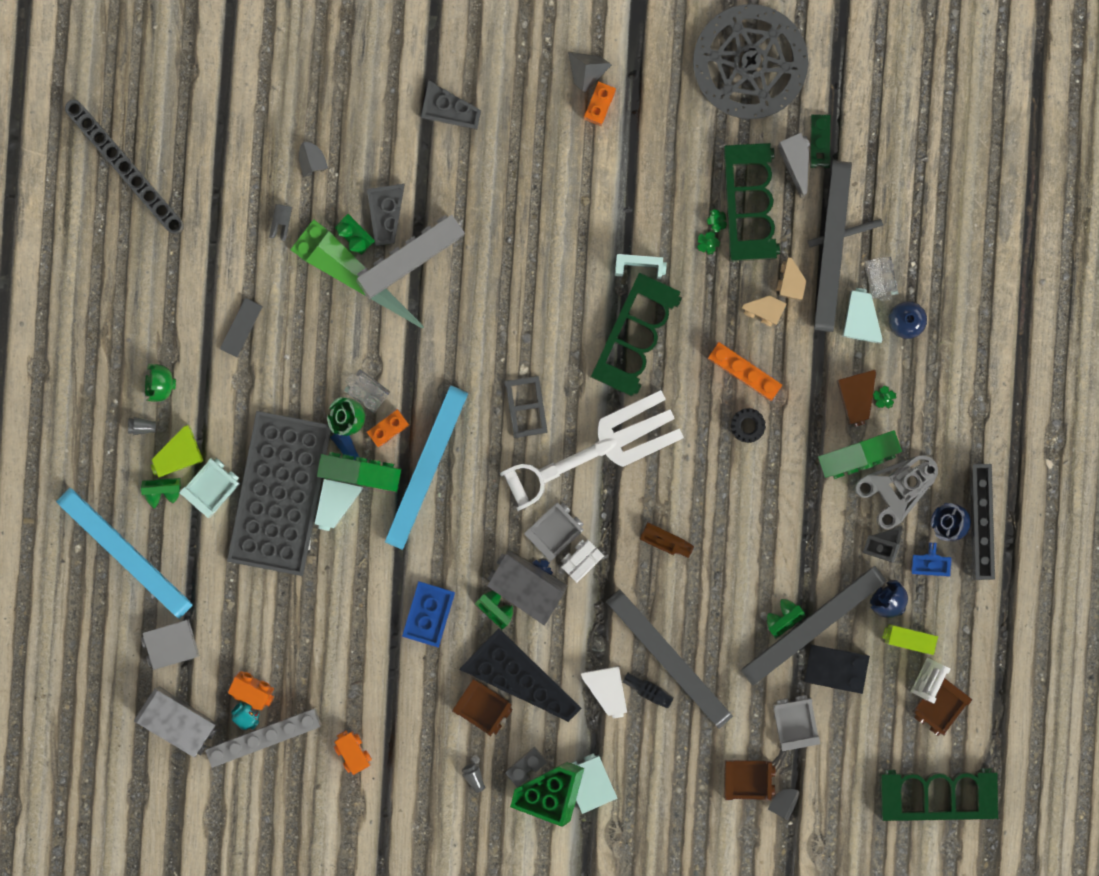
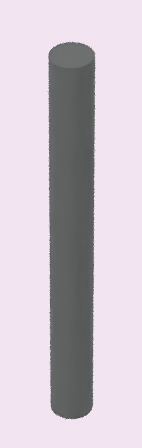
[808,219,883,248]

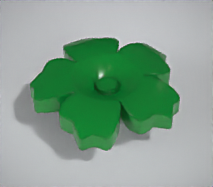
[706,209,727,233]
[697,231,720,255]
[873,386,897,409]

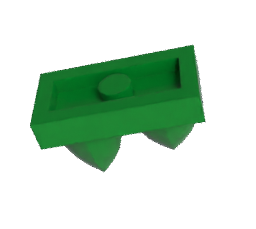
[335,214,375,255]
[141,478,181,508]
[475,590,513,630]
[767,599,806,639]

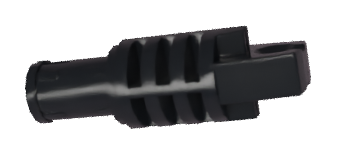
[622,672,674,708]

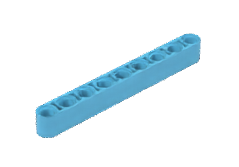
[385,385,468,550]
[56,487,193,619]

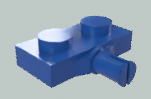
[911,542,952,576]

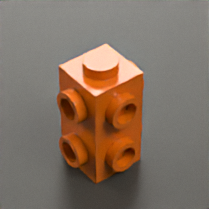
[228,671,275,711]
[333,730,372,775]

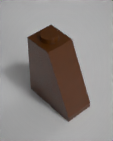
[837,370,876,427]

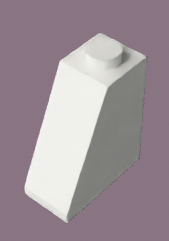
[581,666,627,718]

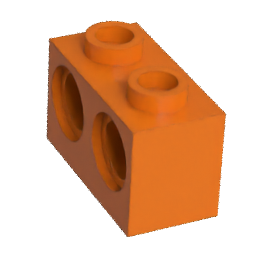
[584,81,616,127]
[367,409,410,448]

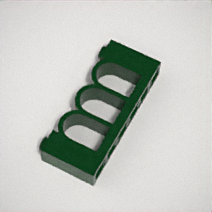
[724,143,780,262]
[590,273,682,397]
[880,768,998,821]

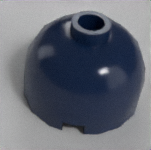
[889,301,927,339]
[931,503,971,542]
[870,580,908,618]

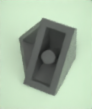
[568,52,612,92]
[863,526,903,563]

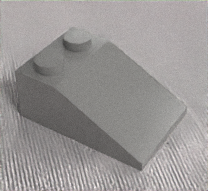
[777,133,810,198]

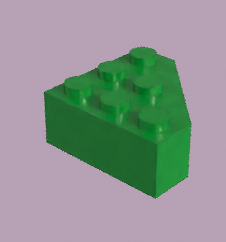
[818,430,902,479]
[317,452,401,492]
[510,762,584,827]

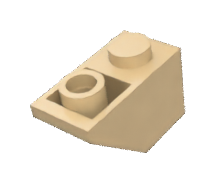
[776,257,806,301]
[741,296,787,327]

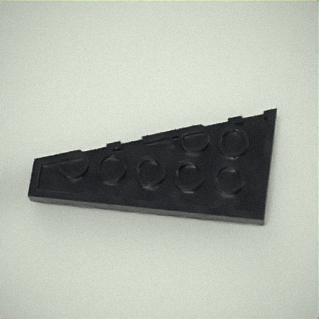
[459,628,582,722]

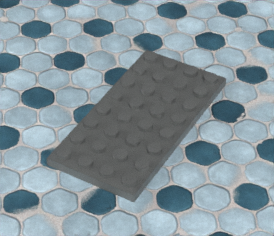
[227,411,331,576]

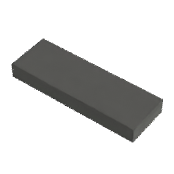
[220,298,263,358]

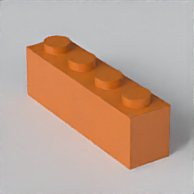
[707,342,782,401]

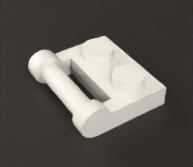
[911,658,951,703]

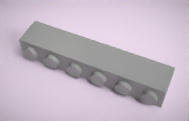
[356,215,465,300]
[205,708,322,768]

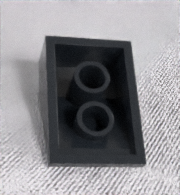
[804,644,870,694]

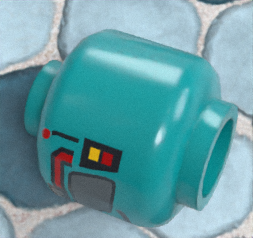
[231,702,260,730]

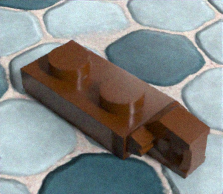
[639,522,694,558]

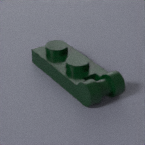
[810,114,831,168]

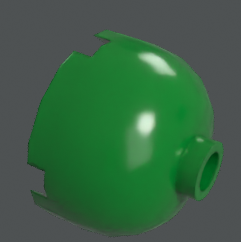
[145,364,176,402]
[327,397,365,436]

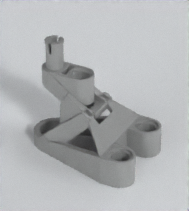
[854,456,938,529]

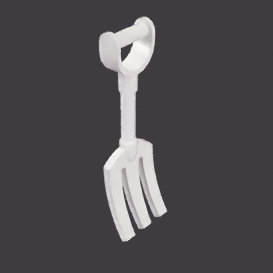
[500,391,684,511]

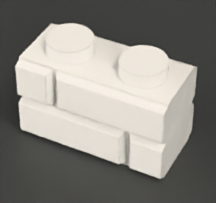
[561,539,604,583]

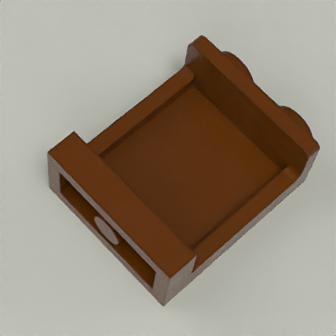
[452,678,513,737]
[912,678,973,736]
[724,760,776,801]

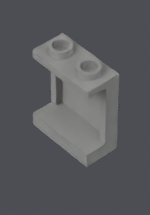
[524,502,584,562]
[141,619,200,670]
[773,695,820,751]

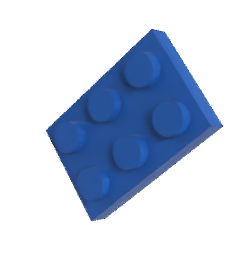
[402,581,455,648]

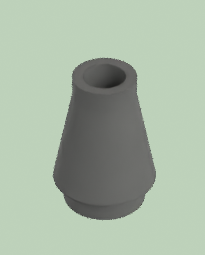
[128,417,156,436]
[462,763,486,793]

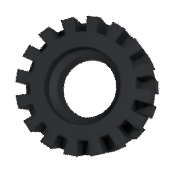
[731,408,766,443]

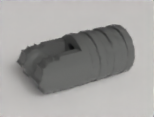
[269,204,292,241]

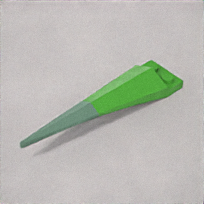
[290,219,424,328]

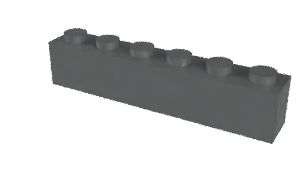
[970,464,995,580]

